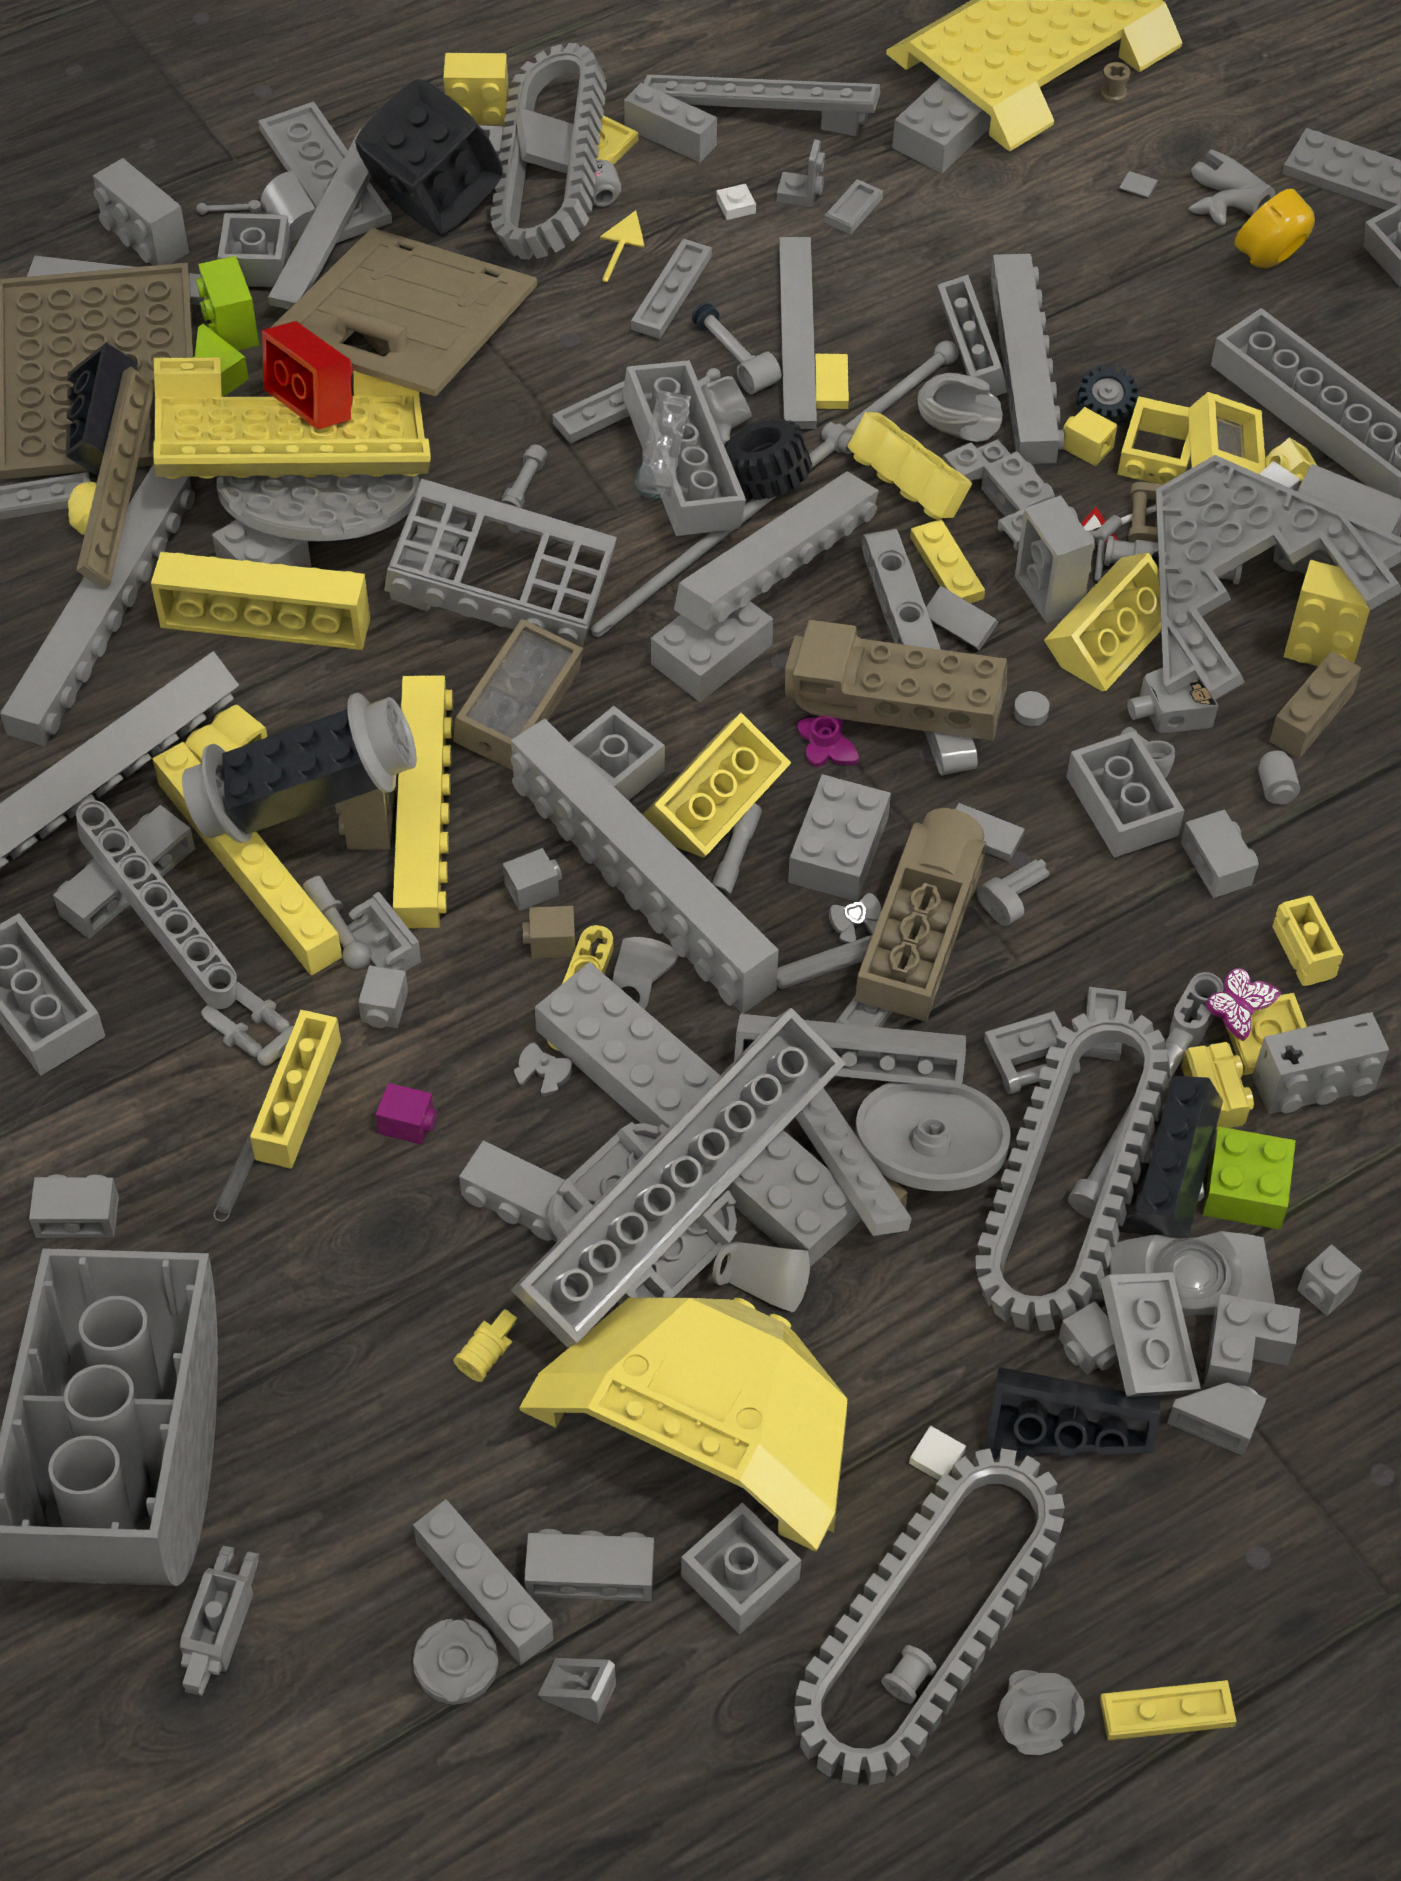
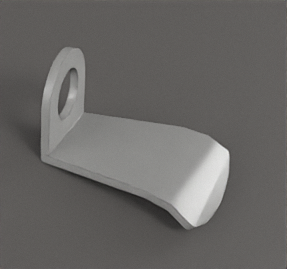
[612,937,679,1009]
[712,1241,810,1312]

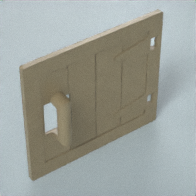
[272,228,537,396]

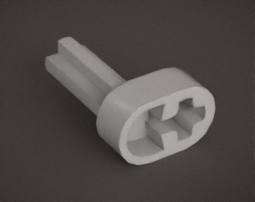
[977,859,1049,926]

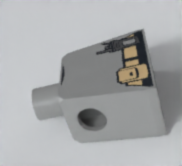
[1127,668,1218,734]

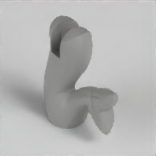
[1188,149,1276,225]

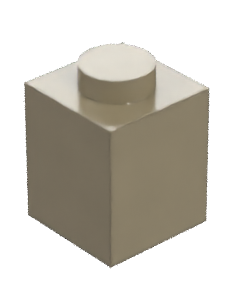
[522,906,575,959]

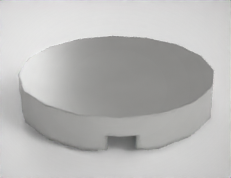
[413,1619,499,1705]

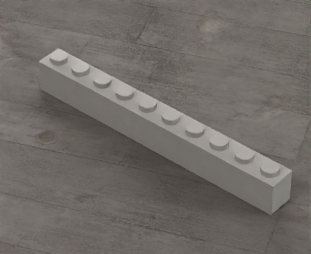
[0,465,195,746]

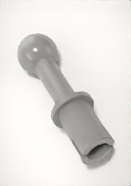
[302,876,372,970]

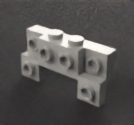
[943,439,1055,550]

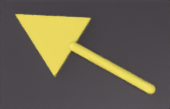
[600,210,645,283]

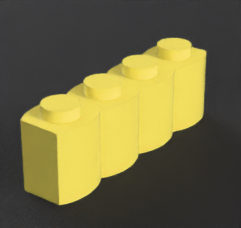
[847,412,972,520]

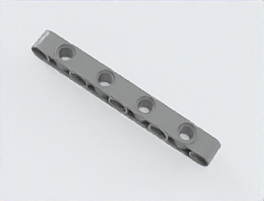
[862,529,978,775]

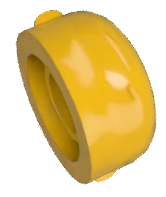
[1234,188,1315,269]

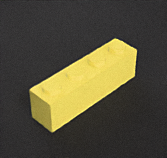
[250,1010,341,1169]

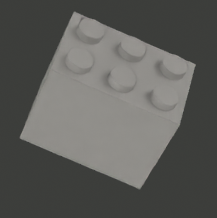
[1273,464,1401,575]

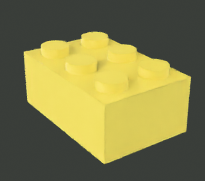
[1283,560,1370,666]

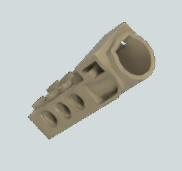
[785,620,1007,741]
[855,808,986,1022]

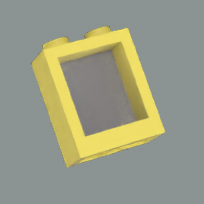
[1188,392,1266,474]

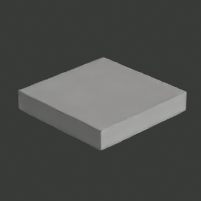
[515,108,574,174]

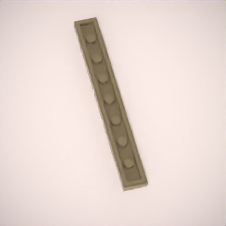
[76,367,155,589]

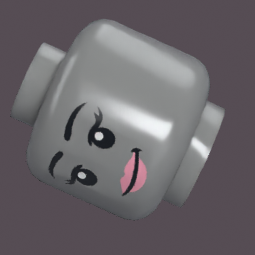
[590,159,621,207]

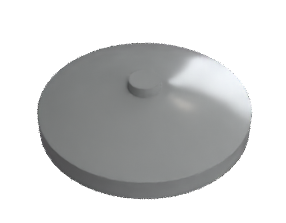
[855,1082,1011,1191]

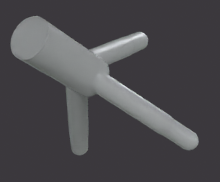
[1090,515,1122,582]

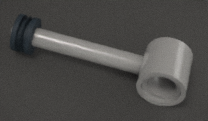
[691,302,782,394]

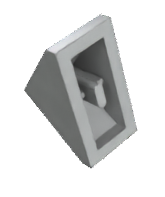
[537,1658,616,1724]

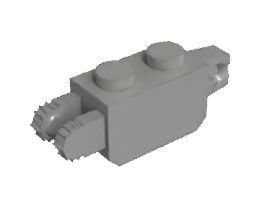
[180,1546,259,1696]

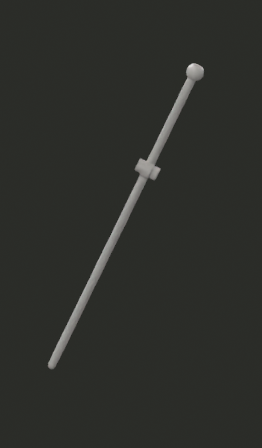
[591,340,959,637]

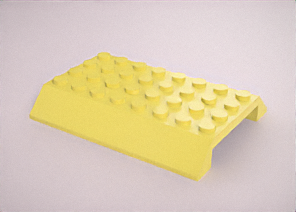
[886,0,1182,152]
[154,358,431,479]

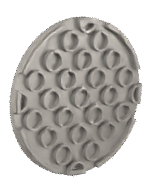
[216,474,419,541]

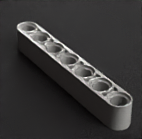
[76,800,237,1009]

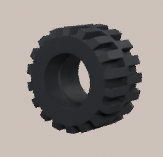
[724,419,812,500]

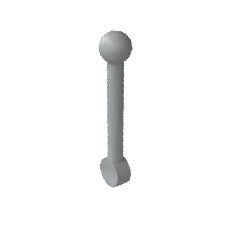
[196,200,261,215]

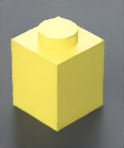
[1063,407,1117,467]

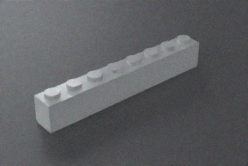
[990,254,1064,464]
[674,471,879,630]

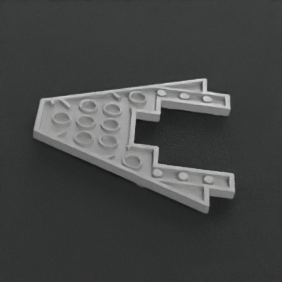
[1156,455,1401,700]

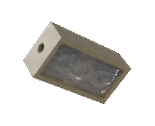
[453,619,583,770]

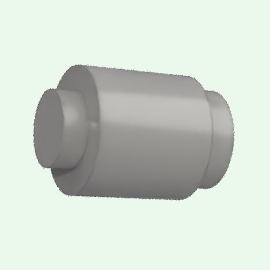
[1258,751,1300,804]

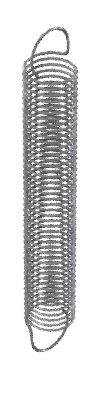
[214,1125,255,1221]

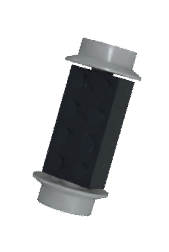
[182,693,417,843]

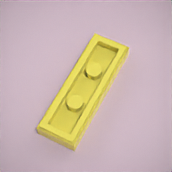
[1100,1680,1237,1741]

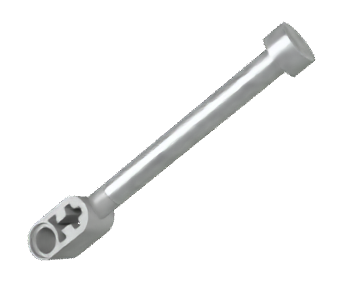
[1068,972,1224,1219]

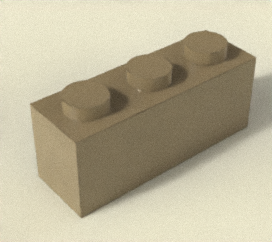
[1269,651,1361,759]

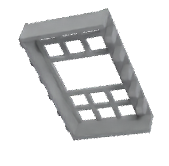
[384,479,617,648]

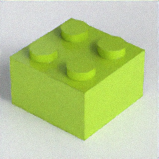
[195,255,259,351]
[1203,1126,1296,1230]

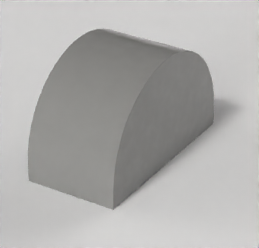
[0,1249,218,1586]

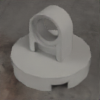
[997,1670,1085,1755]

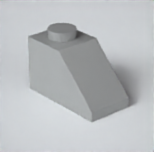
[1167,1382,1267,1456]

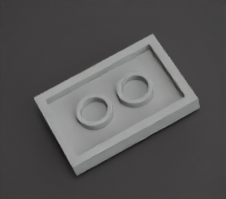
[1100,1272,1201,1398]

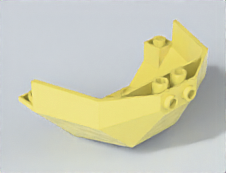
[519,1298,847,1552]

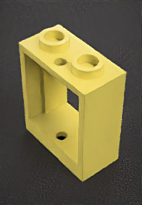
[1117,396,1191,484]

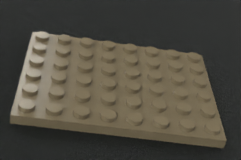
[0,263,194,480]

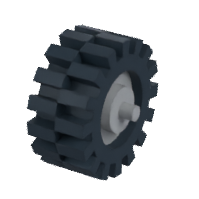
[1076,364,1138,427]

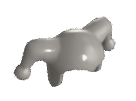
[698,368,752,444]

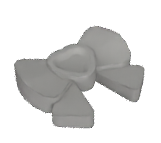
[829,893,881,943]
[514,1043,573,1096]

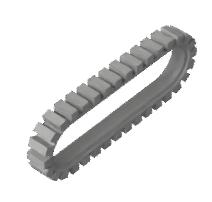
[490,43,607,260]
[976,1008,1171,1331]
[794,1448,1065,1785]

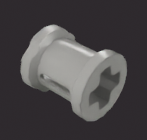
[881,1645,937,1704]

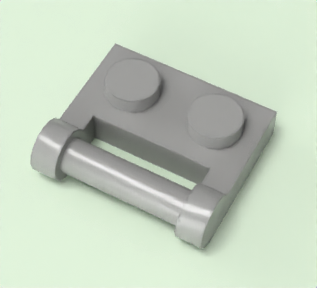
[984,1011,1080,1094]

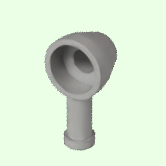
[1121,727,1175,778]

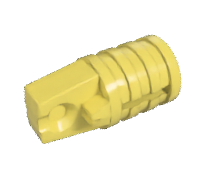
[454,1309,517,1382]

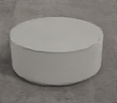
[1014,691,1050,726]

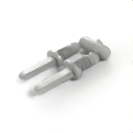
[201,982,294,1066]

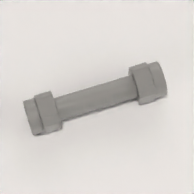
[501,445,547,508]

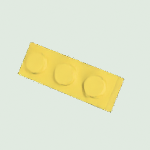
[910,519,985,603]

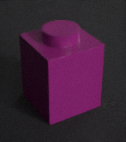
[375,1083,438,1145]

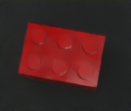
[262,321,353,430]

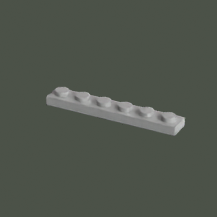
[795,1087,912,1236]

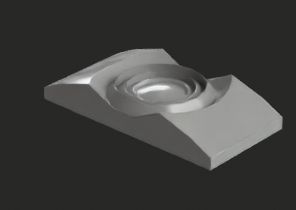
[1109,1231,1275,1316]

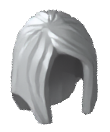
[917,373,1003,442]

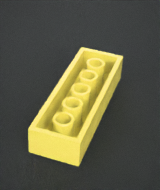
[151,552,370,650]

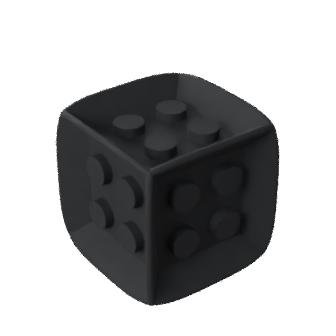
[355,78,503,236]

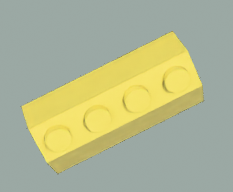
[1044,552,1162,691]
[642,713,791,858]

